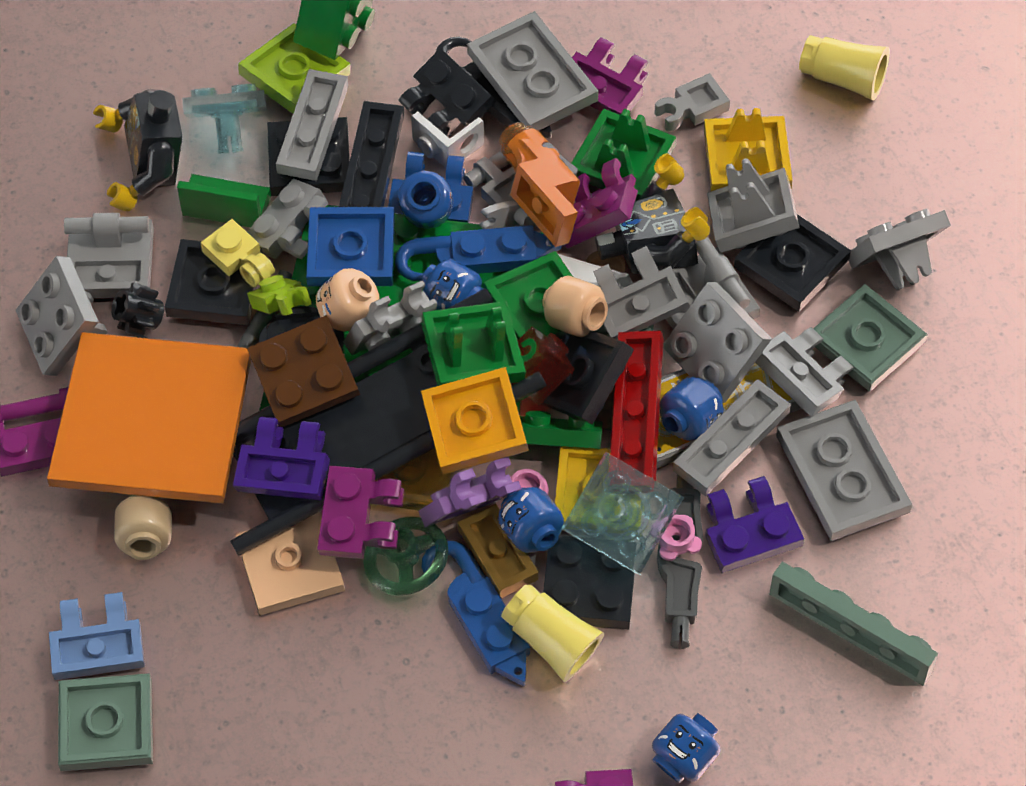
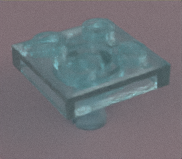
[182,84,268,154]
[561,452,684,575]

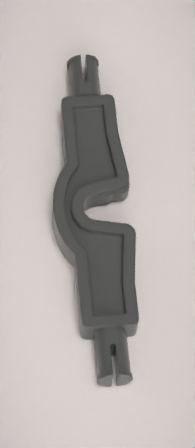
[657,474,703,649]

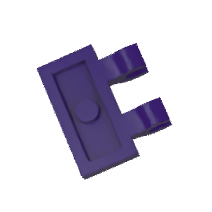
[233,417,330,500]
[705,476,804,573]

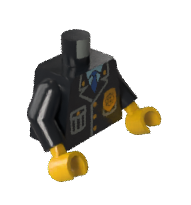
[93,89,182,212]
[595,153,710,274]

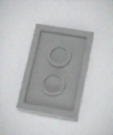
[467,11,598,130]
[776,400,912,541]

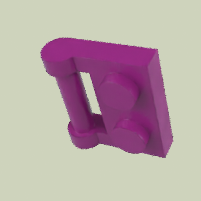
[0,387,69,477]

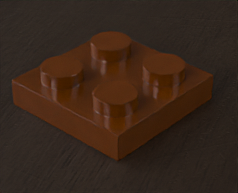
[247,315,360,427]

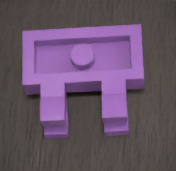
[418,457,522,527]

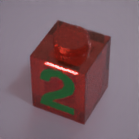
[511,326,574,405]

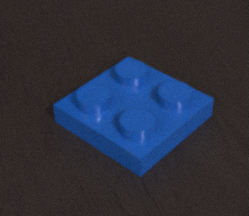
[306,207,394,286]

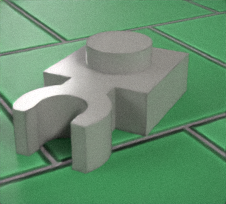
[654,73,730,131]

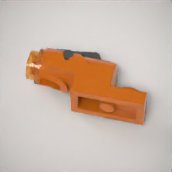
[499,122,580,247]

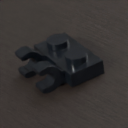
[398,48,496,138]

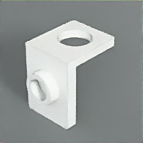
[411,111,484,168]

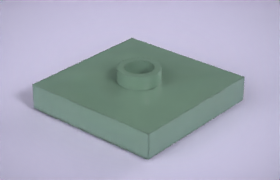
[813,284,928,392]
[58,673,153,771]

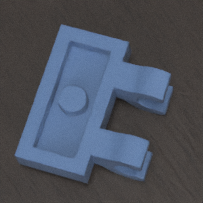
[49,592,145,680]

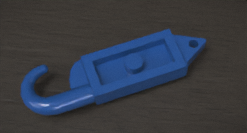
[395,225,561,281]
[421,540,530,686]

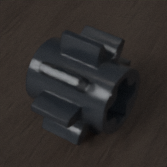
[111,282,164,336]

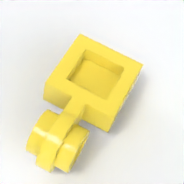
[200,219,275,288]

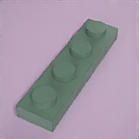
[769,561,938,686]

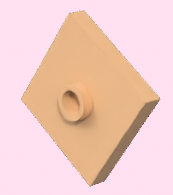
[235,512,345,616]

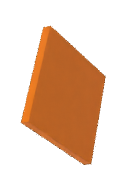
[47,332,251,504]

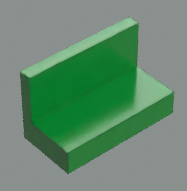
[177,174,271,228]

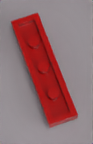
[608,330,664,495]

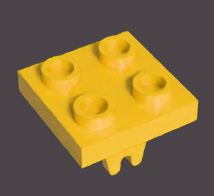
[704,108,793,192]

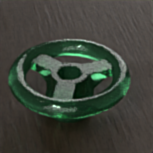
[363,516,449,596]

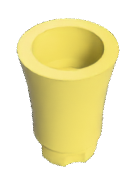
[799,35,890,101]
[501,584,605,682]

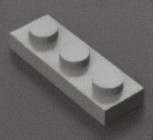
[276,69,348,181]
[673,379,791,496]

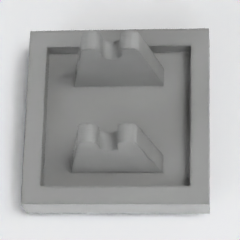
[707,158,800,253]
[848,209,951,290]
[16,256,108,376]
[663,282,772,403]

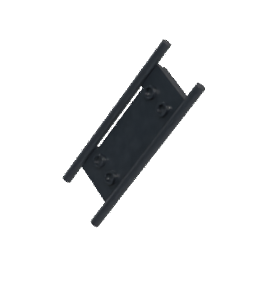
[230,288,547,556]

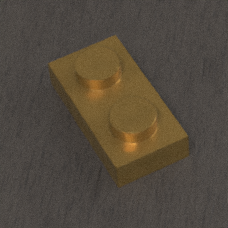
[457,504,539,598]

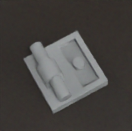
[64,213,154,298]
[666,237,760,330]

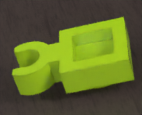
[247,275,312,315]

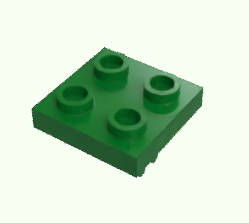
[571,109,676,201]
[421,301,526,386]

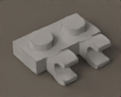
[247,178,328,259]
[593,246,690,340]
[343,281,437,355]
[755,327,854,417]

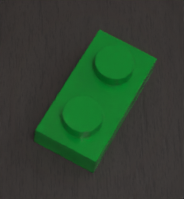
[520,411,603,449]

